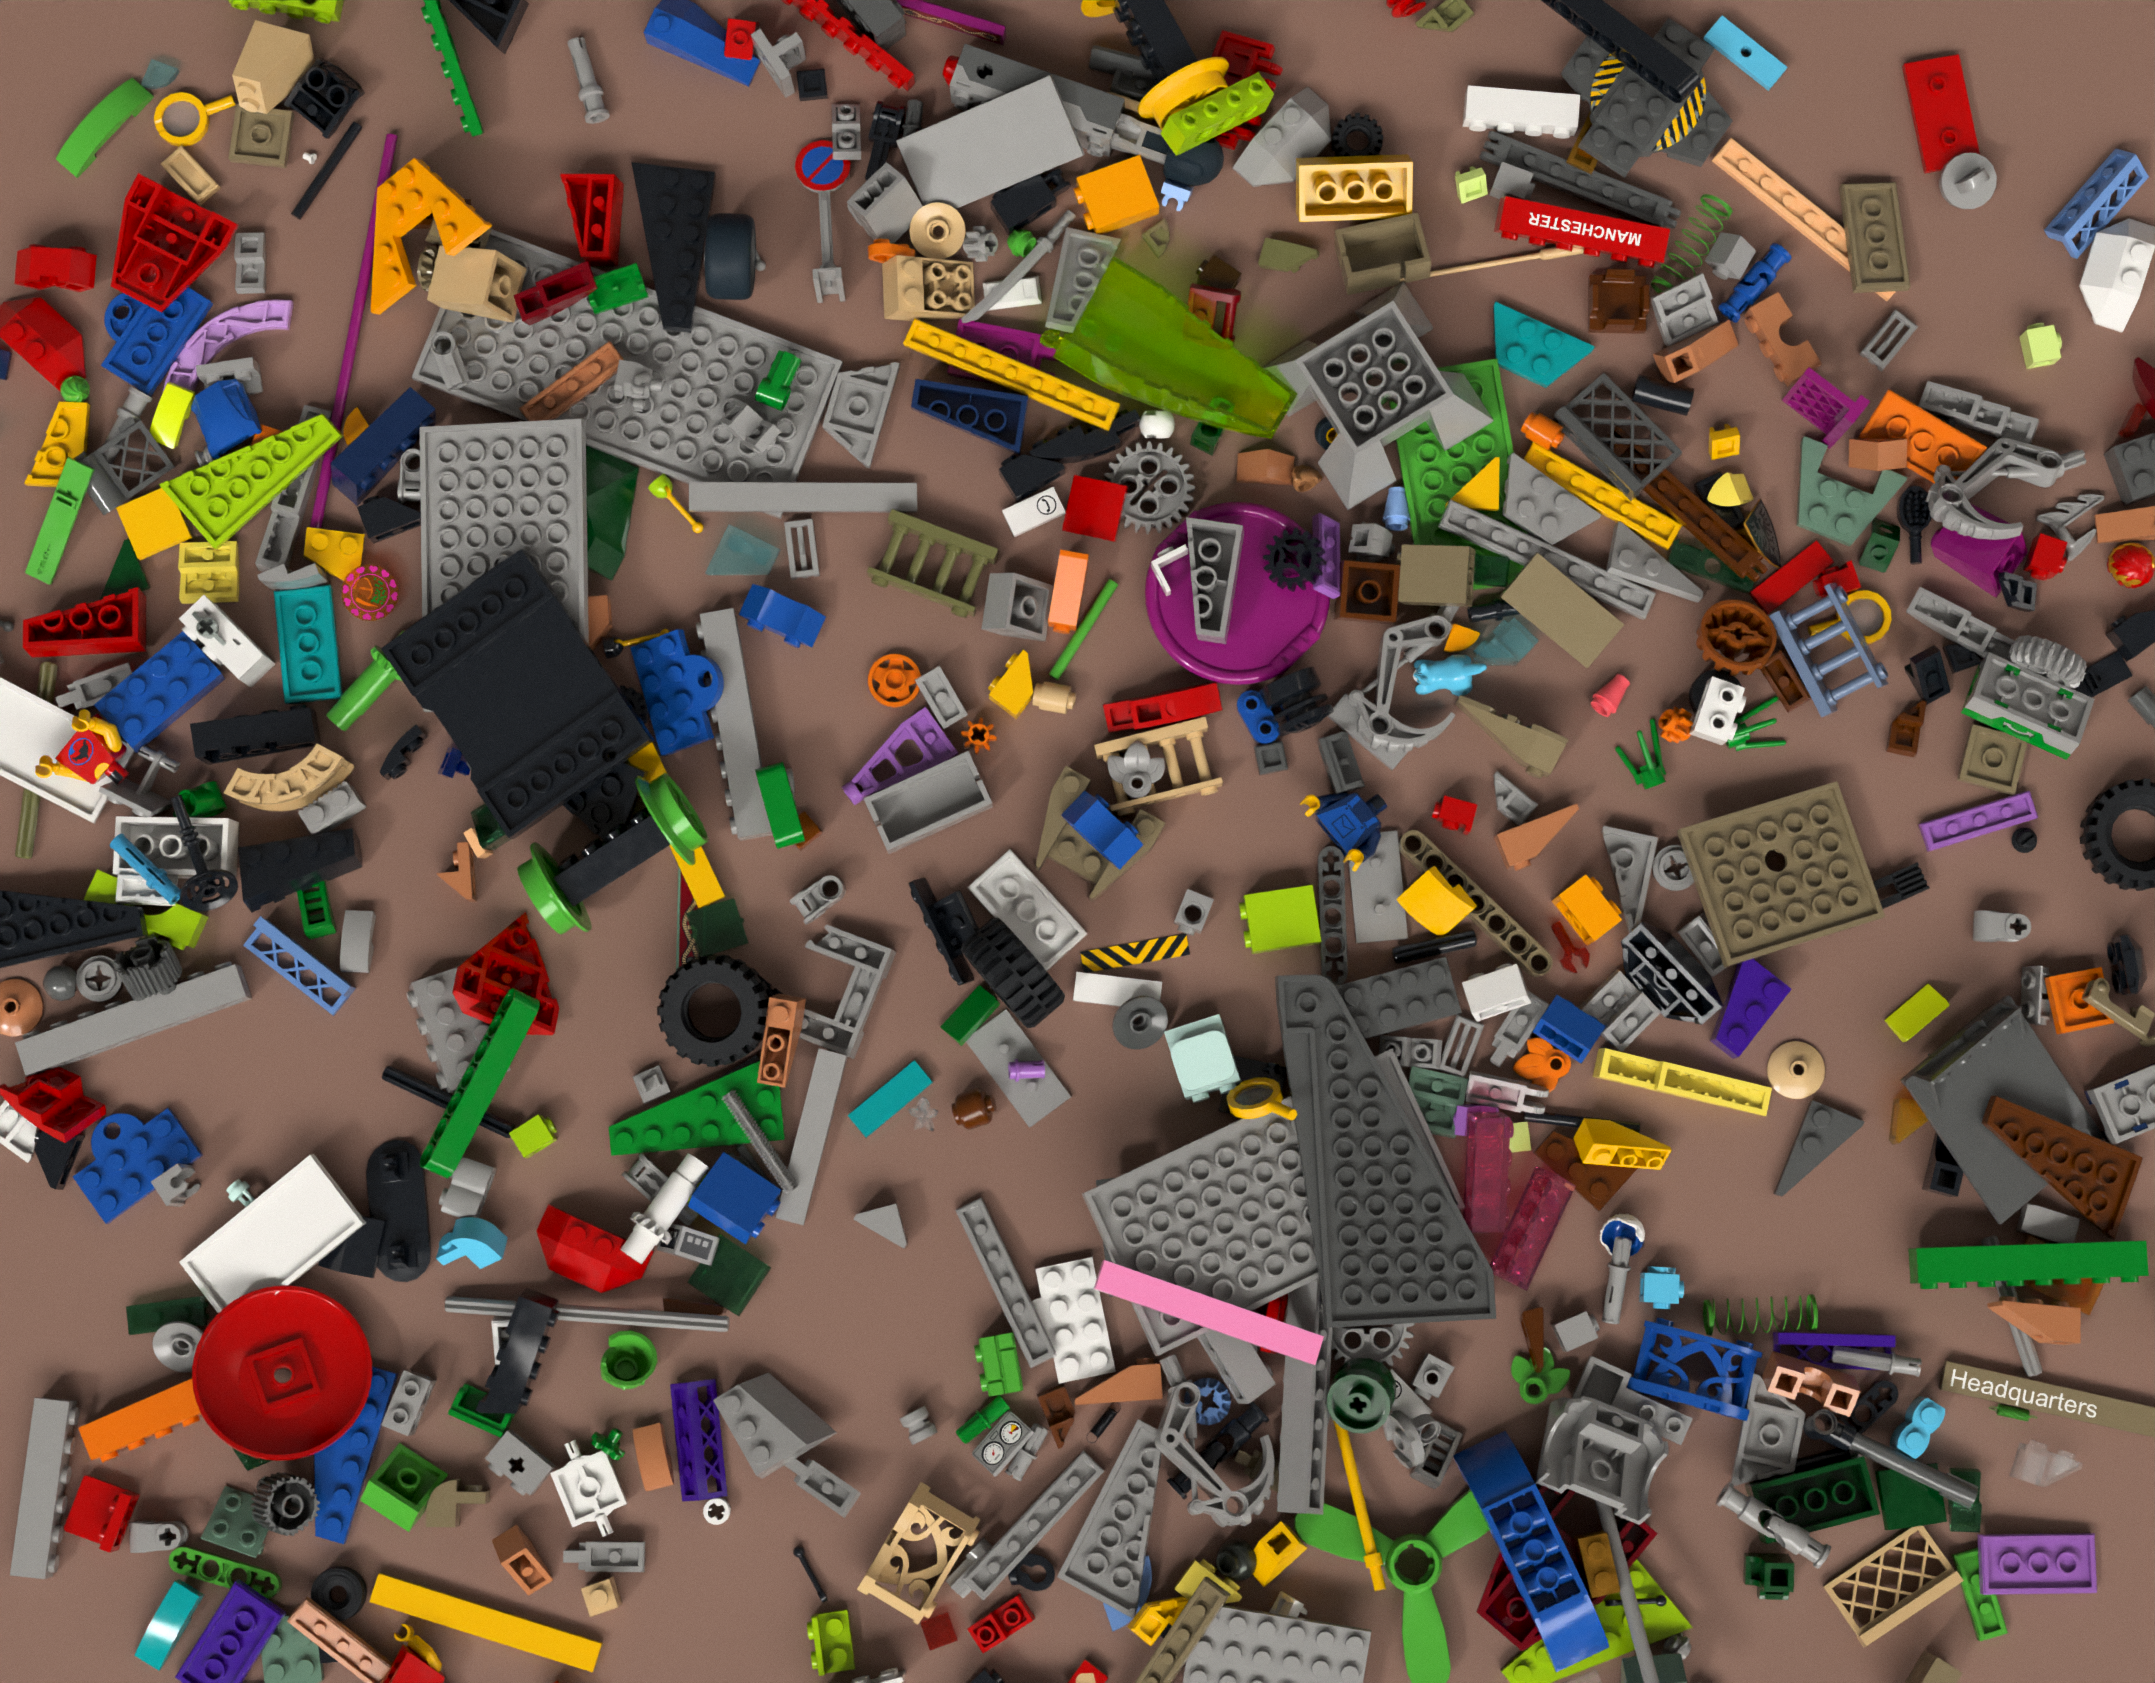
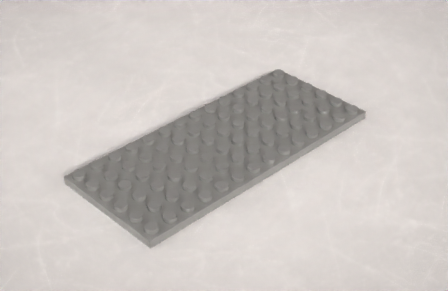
[411,229,843,519]

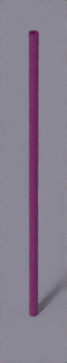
[310,134,398,529]

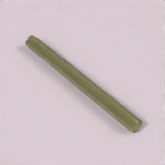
[15,662,58,859]

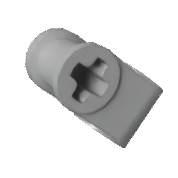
[397,448,421,504]
[789,875,846,925]
[1973,910,2031,942]
[129,1520,189,1553]

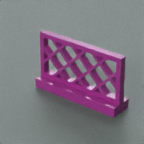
[1782,367,1870,449]

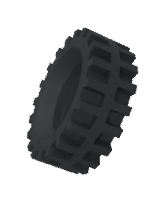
[2079,778,2155,891]

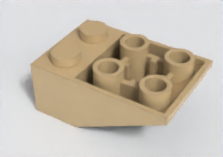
[882,255,975,321]

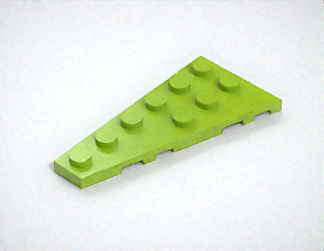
[1500,1560,1693,1683]

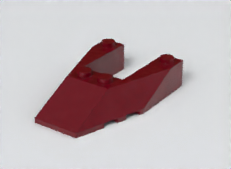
[1476,1484,1658,1651]

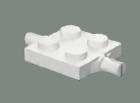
[550,1440,628,1537]

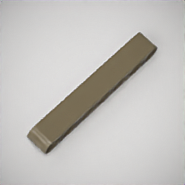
[1399,830,1553,977]

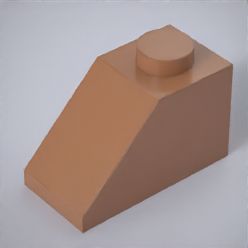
[492,1524,553,1596]

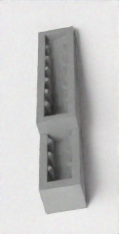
[255,405,332,572]
[775,1048,848,1225]

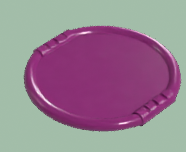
[1145,502,1330,685]

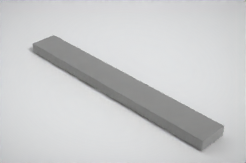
[688,482,917,513]
[1438,500,1656,620]

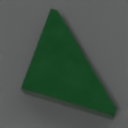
[100,539,151,600]

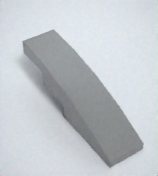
[1918,381,2039,444]
[1906,587,2015,660]

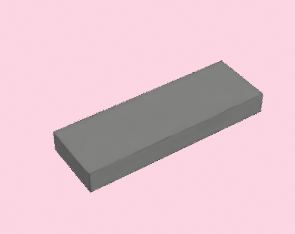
[1327,693,1409,771]

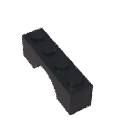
[1922,1132,1964,1197]

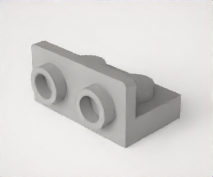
[196,357,263,395]

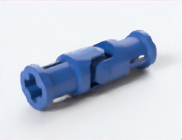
[1718,243,1792,323]

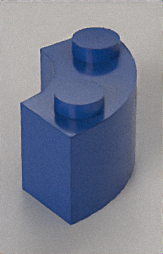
[738,584,826,648]
[1061,790,1144,870]

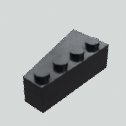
[190,705,321,765]
[238,828,363,913]

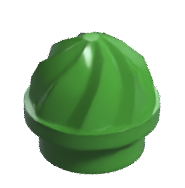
[1007,229,1036,258]
[60,375,90,402]

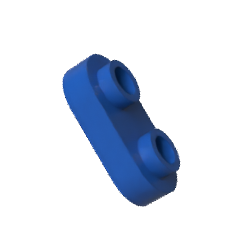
[1237,690,1279,745]

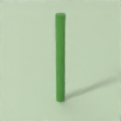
[1048,579,1118,680]

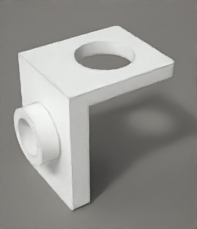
[1151,544,1188,597]

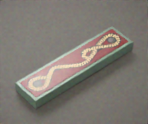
[676,866,707,971]

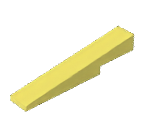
[1593,1048,1772,1116]

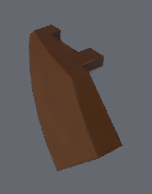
[1886,700,1927,758]
[1037,1383,1075,1449]

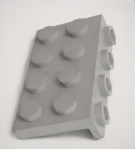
[406,967,511,1094]

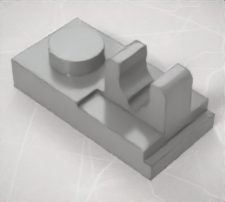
[915,665,968,729]

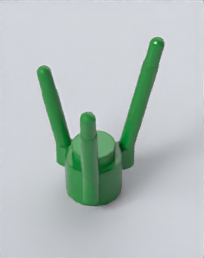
[1726,696,1786,752]
[1615,718,1666,790]

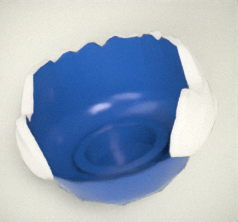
[1600,1214,1645,1256]

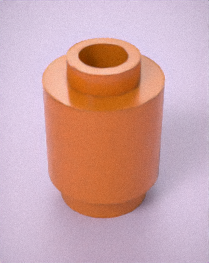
[1521,412,1565,451]

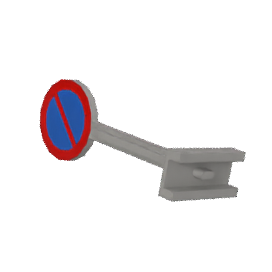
[795,140,851,303]

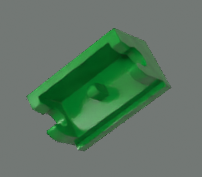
[588,263,649,315]
[448,1383,515,1438]

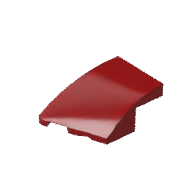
[0,1067,106,1143]

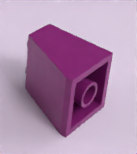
[1931,503,2028,598]

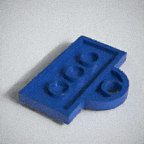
[101,287,213,397]
[630,629,724,756]
[73,1108,203,1224]

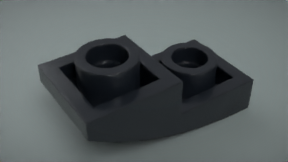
[380,724,427,780]

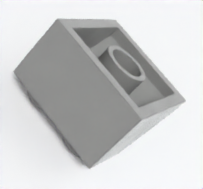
[981,573,1054,641]

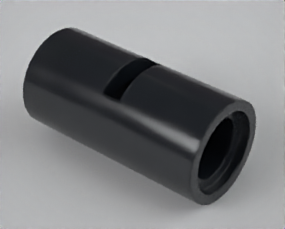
[1631,374,1694,416]

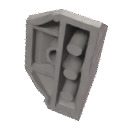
[1232,87,1331,187]

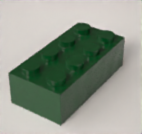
[1745,1455,1880,1544]

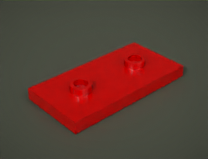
[1902,54,1980,174]

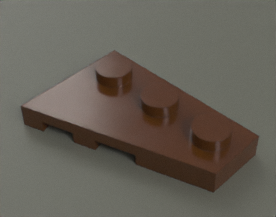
[1533,1131,1638,1212]

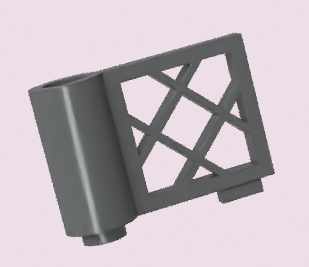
[73,419,175,515]

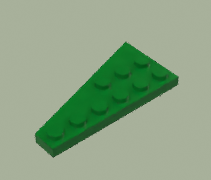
[421,0,484,137]
[609,1061,785,1156]

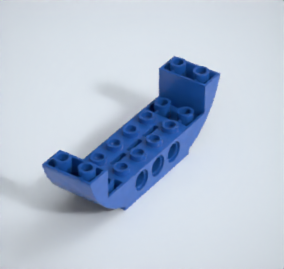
[1453,1431,1609,1672]

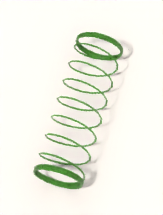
[1650,194,1733,293]
[1703,1294,1818,1336]

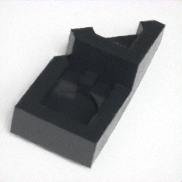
[1998,572,2037,612]

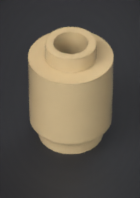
[1033,681,1076,714]

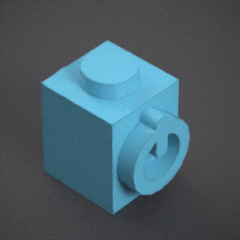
[1639,1266,1684,1309]

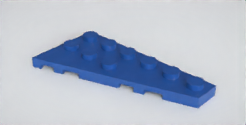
[314,1366,398,1544]

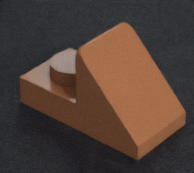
[436,842,477,902]

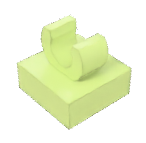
[1455,166,1488,204]

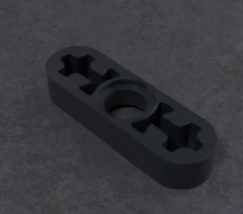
[1837,1380,1898,1434]

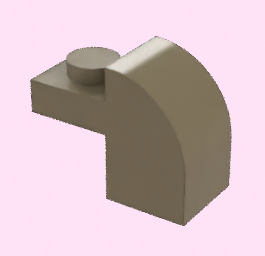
[426,1478,490,1527]

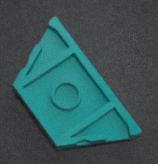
[1493,302,1595,388]

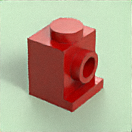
[1813,560,1861,598]
[1431,795,1478,835]

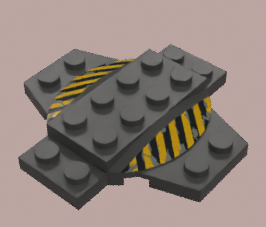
[1561,18,1733,178]

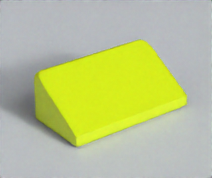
[1884,984,1950,1042]

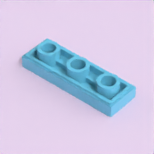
[1703,15,1788,91]

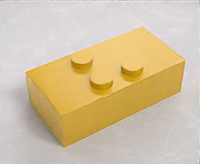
[1296,154,1413,222]

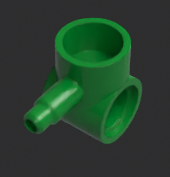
[173,781,227,818]

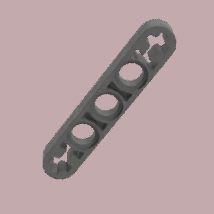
[1317,846,1348,986]

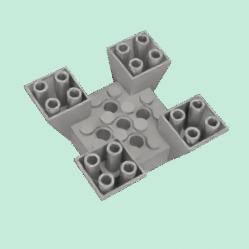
[1259,281,1494,510]

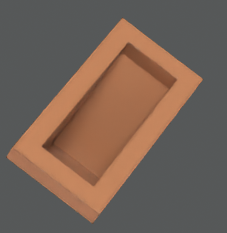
[1849,438,1907,471]
[1236,449,1295,486]

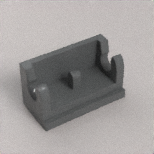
[1317,731,1365,794]

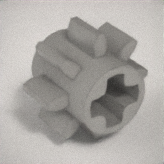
[963,226,998,262]

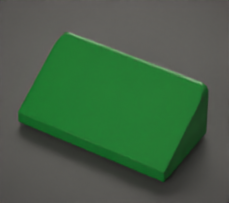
[940,985,1000,1046]

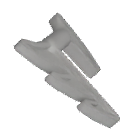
[2036,494,2105,562]

